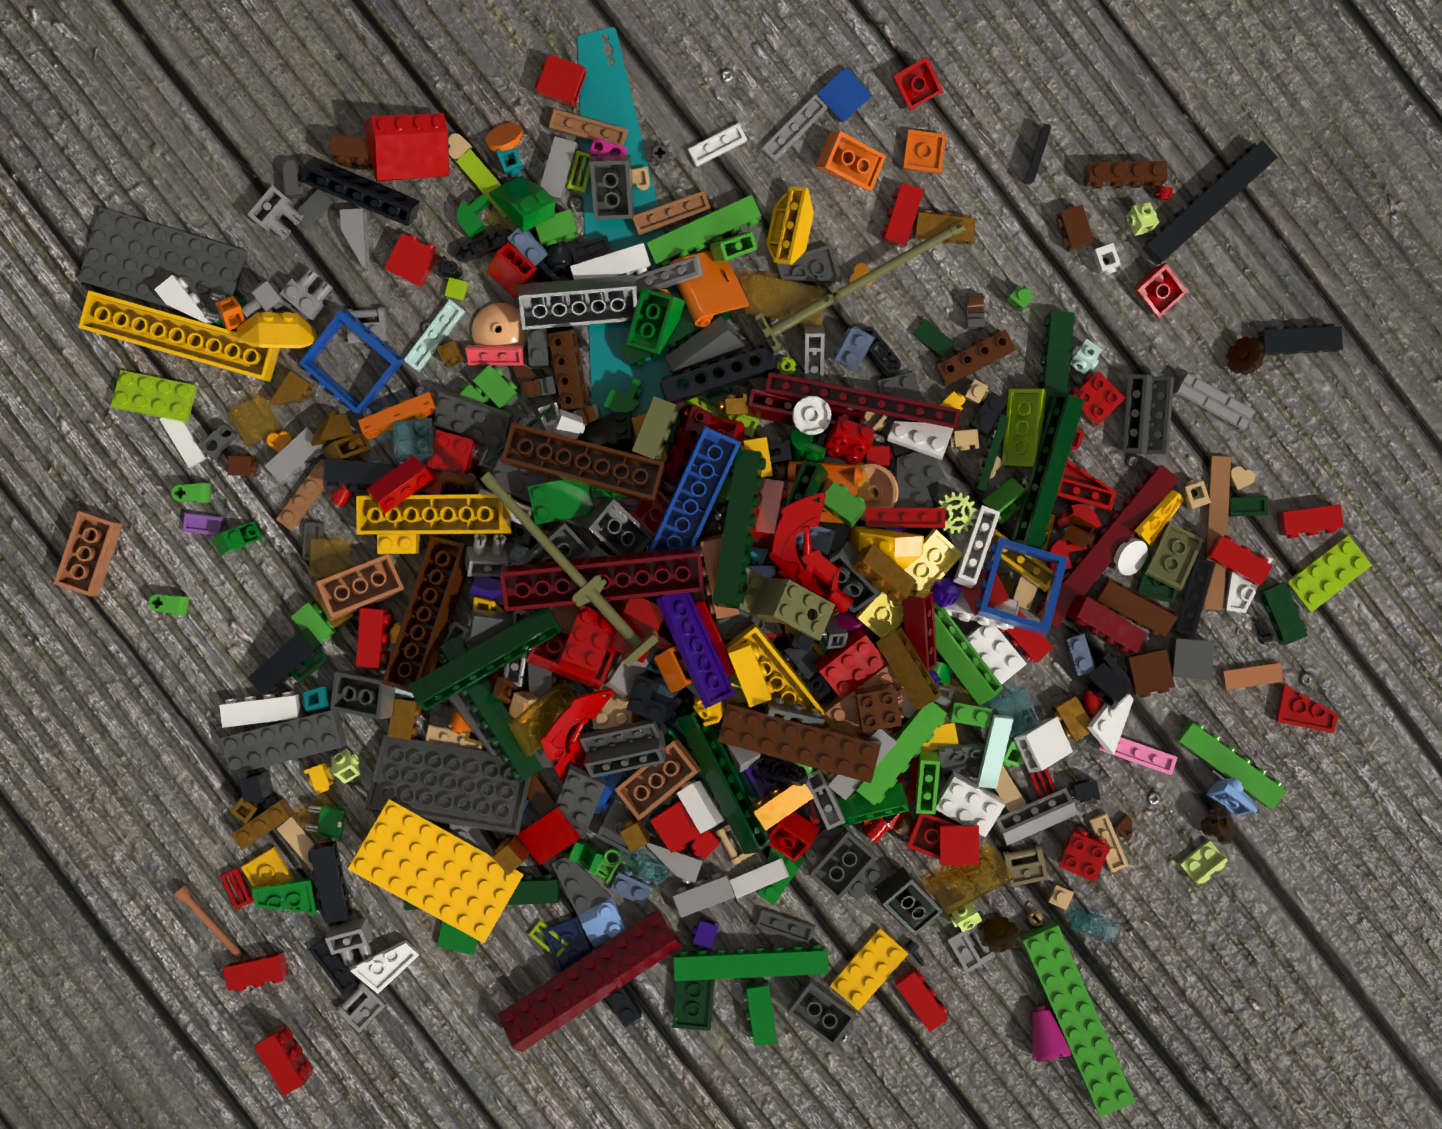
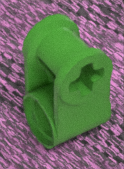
[171,483,211,503]
[149,594,189,616]
[591,846,623,884]

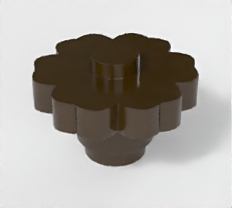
[1226,336,1265,375]
[1201,804,1235,845]
[978,916,1019,953]

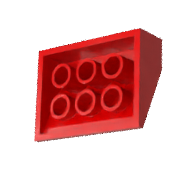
[363,113,449,182]

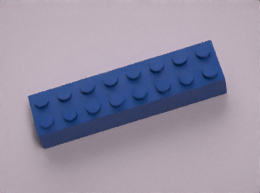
[647,425,741,552]

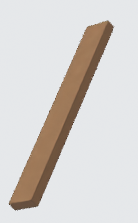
[1203,456,1231,610]

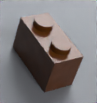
[1056,204,1094,252]

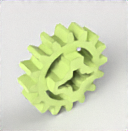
[936,492,978,534]

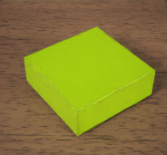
[444,277,469,301]

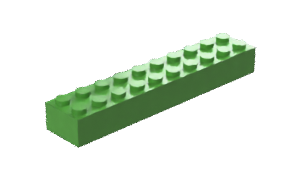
[1019,920,1136,1117]

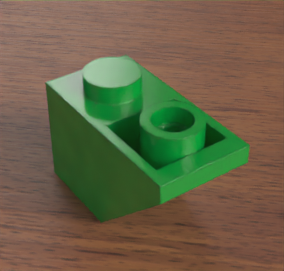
[212,522,262,557]

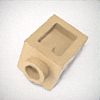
[862,411,887,432]

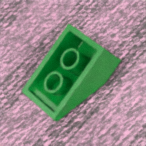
[489,176,555,233]
[626,288,685,354]
[528,480,594,526]

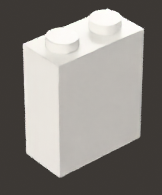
[1014,717,1073,773]
[677,779,726,834]

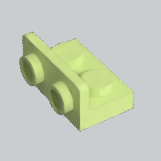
[1179,839,1228,885]

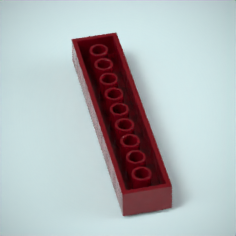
[500,546,704,612]
[497,908,682,1052]

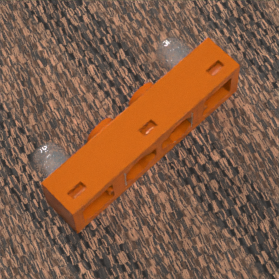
[358,386,437,440]

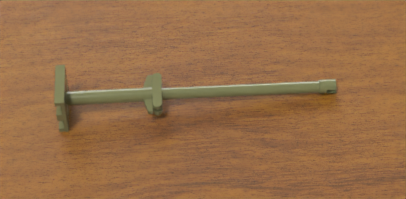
[755,219,966,355]
[480,471,659,667]

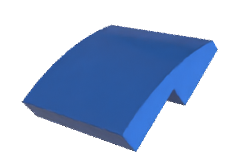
[817,67,873,123]

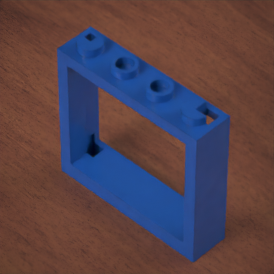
[299,310,405,414]
[975,538,1068,635]

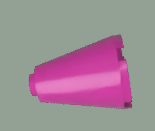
[1032,1005,1071,1061]

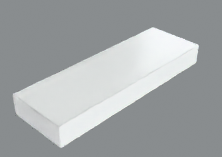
[688,123,748,167]
[159,418,207,468]
[730,858,789,898]

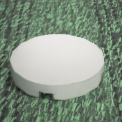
[793,396,831,435]
[1114,538,1148,575]

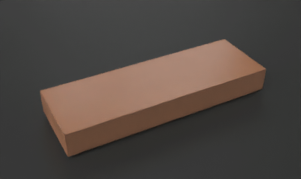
[1222,662,1283,690]

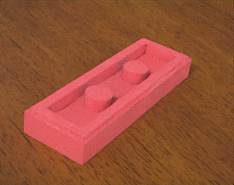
[465,345,525,366]

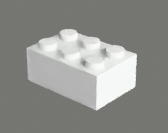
[965,624,1027,685]
[936,770,1005,837]

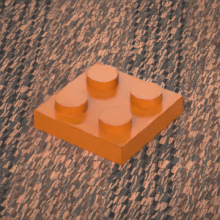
[903,129,947,174]

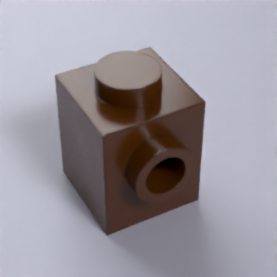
[227,453,259,477]

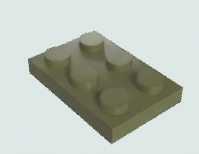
[1145,522,1204,591]

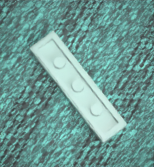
[404,299,466,372]
[976,715,1013,789]

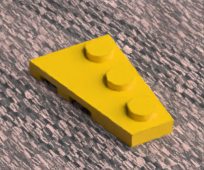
[1134,490,1184,547]

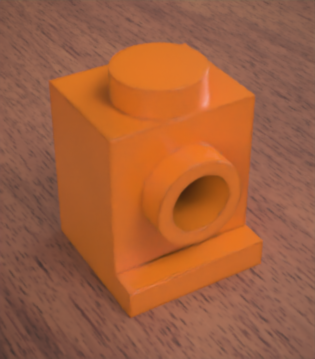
[215,296,245,331]

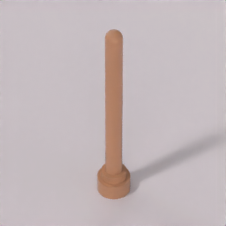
[173,885,242,958]

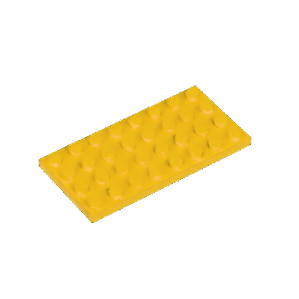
[347,799,524,943]

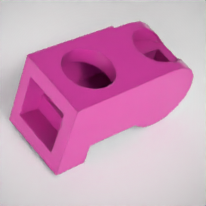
[588,138,628,156]

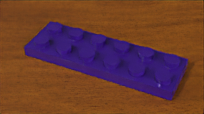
[656,592,735,709]

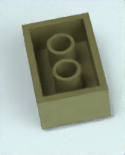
[632,396,678,461]

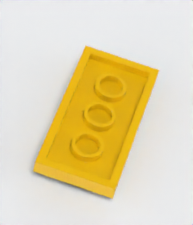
[829,927,909,1011]

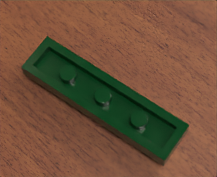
[975,415,1009,492]

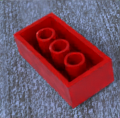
[526,628,616,691]

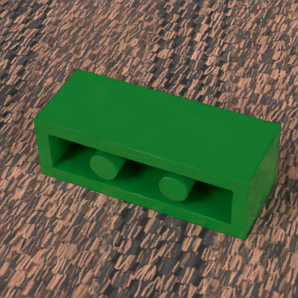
[743,981,777,1046]

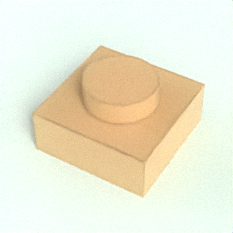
[1048,884,1074,910]

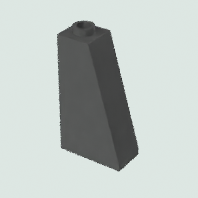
[665,316,745,375]

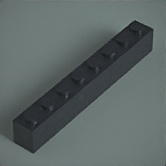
[1142,140,1278,265]

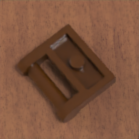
[440,471,476,495]

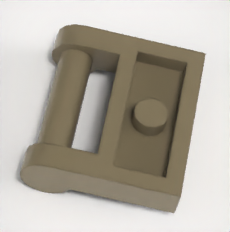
[1003,845,1048,887]

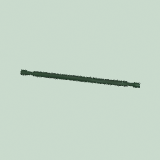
[483,403,556,464]

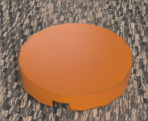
[485,123,524,152]

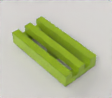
[567,150,592,194]
[528,919,569,957]

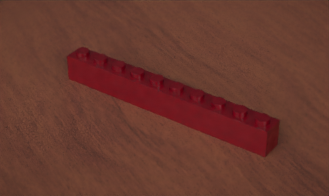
[765,372,961,429]
[1036,465,1180,628]

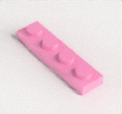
[1097,737,1178,775]

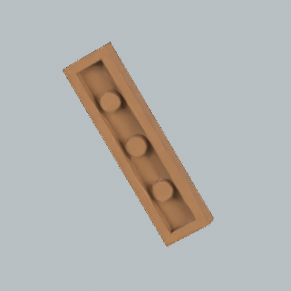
[549,109,628,147]
[633,191,711,236]
[276,458,326,531]

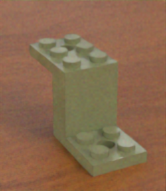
[740,567,835,641]

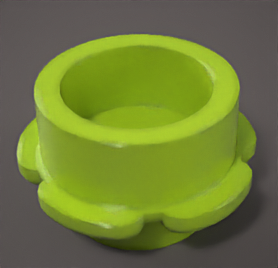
[777,357,796,376]

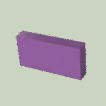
[182,512,224,536]

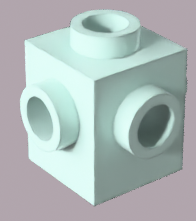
[1070,339,1102,374]

